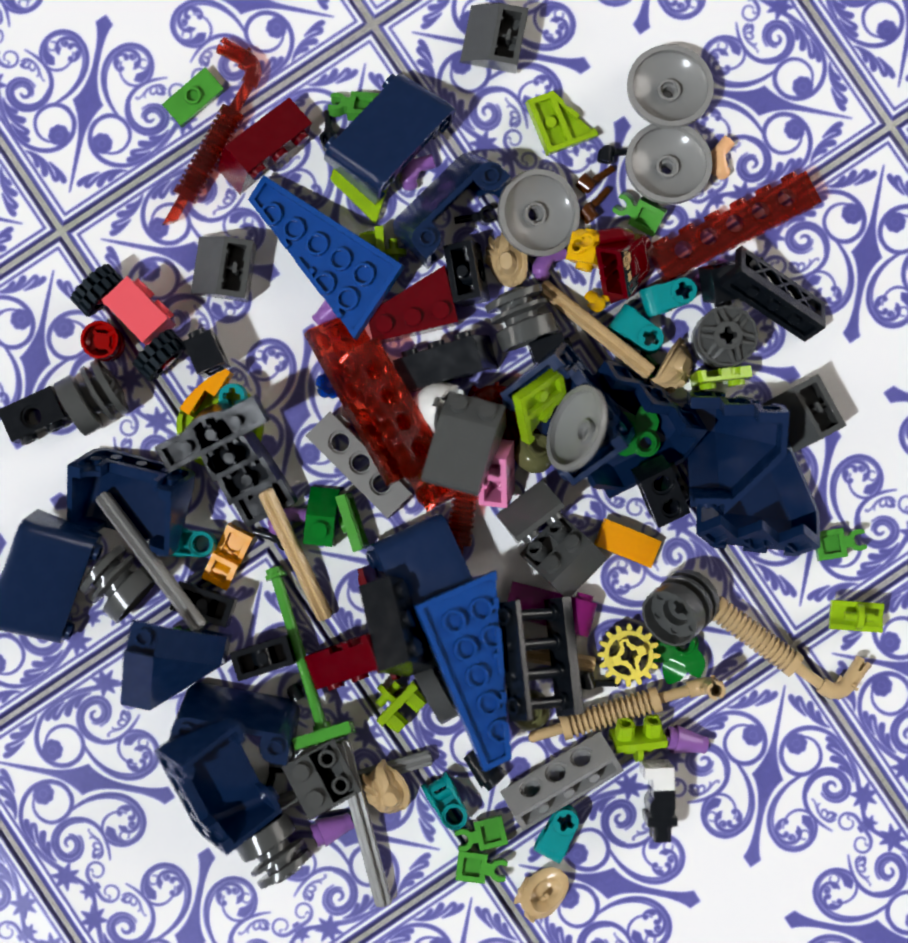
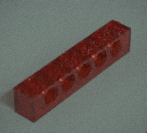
[648,171,822,283]
[339,337,461,512]

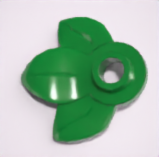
[618,405,660,457]
[647,636,705,684]

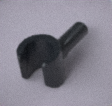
[319,110,336,152]
[597,145,628,164]
[454,206,495,226]
[253,528,284,550]
[580,672,619,690]
[287,680,306,702]
[266,763,285,787]

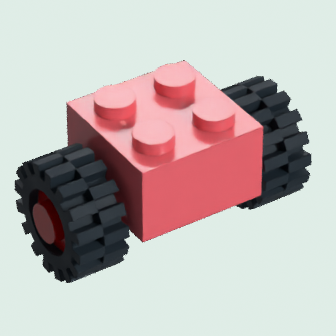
[70,263,186,382]

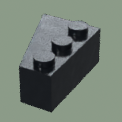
[393,331,499,394]
[359,575,437,677]

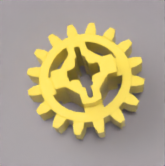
[597,623,661,687]

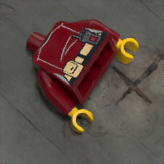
[574,227,651,312]

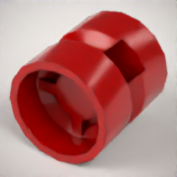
[80,321,125,362]

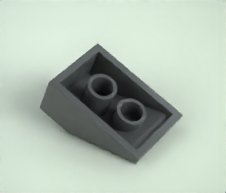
[421,391,507,496]

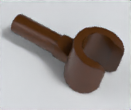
[575,165,615,194]
[580,187,611,224]

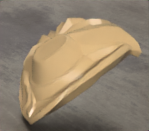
[485,233,528,288]
[649,337,693,393]
[361,759,411,814]
[514,867,569,923]

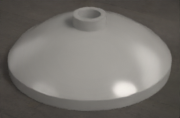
[627,45,714,128]
[625,124,713,205]
[497,169,580,257]
[546,385,608,472]

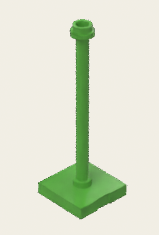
[265,566,357,750]

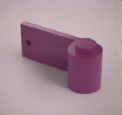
[507,581,598,637]

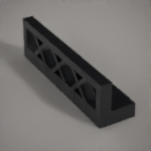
[720,245,826,342]

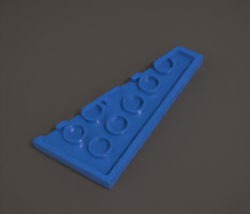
[248,175,405,340]
[414,570,512,772]

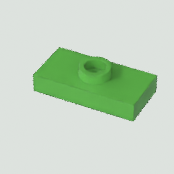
[162,67,225,128]
[335,493,369,552]

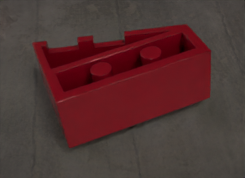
[217,97,312,194]
[369,265,458,345]
[304,632,380,691]

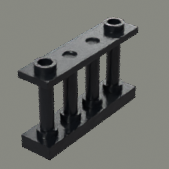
[498,596,584,722]

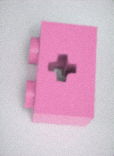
[478,439,515,508]

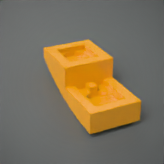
[179,369,234,417]
[594,518,662,568]
[201,522,255,591]

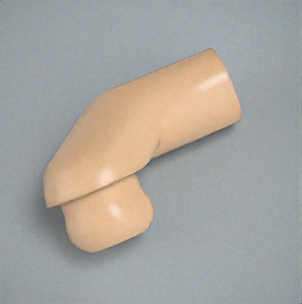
[711,135,735,180]

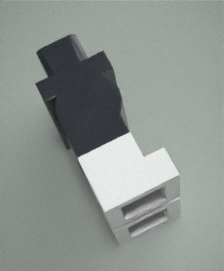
[639,759,678,842]

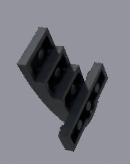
[154,394,298,527]

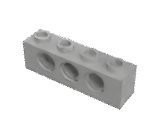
[306,412,413,519]
[500,732,624,831]

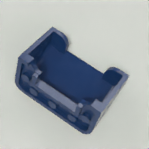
[324,73,456,205]
[393,153,511,269]
[500,342,635,486]
[67,448,195,557]
[0,509,103,643]
[366,514,473,646]
[169,682,300,766]
[155,717,283,855]

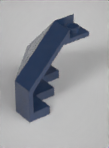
[587,360,708,499]
[687,391,789,515]
[696,440,820,557]
[121,620,232,711]

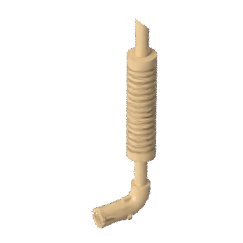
[712,596,872,699]
[528,675,726,742]

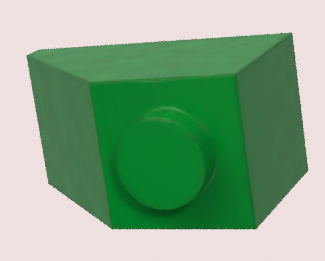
[303,486,340,547]

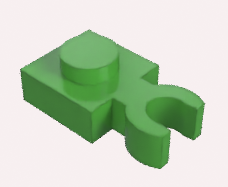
[328,91,379,121]
[613,192,668,237]
[815,528,867,561]
[455,814,508,851]
[455,850,508,884]

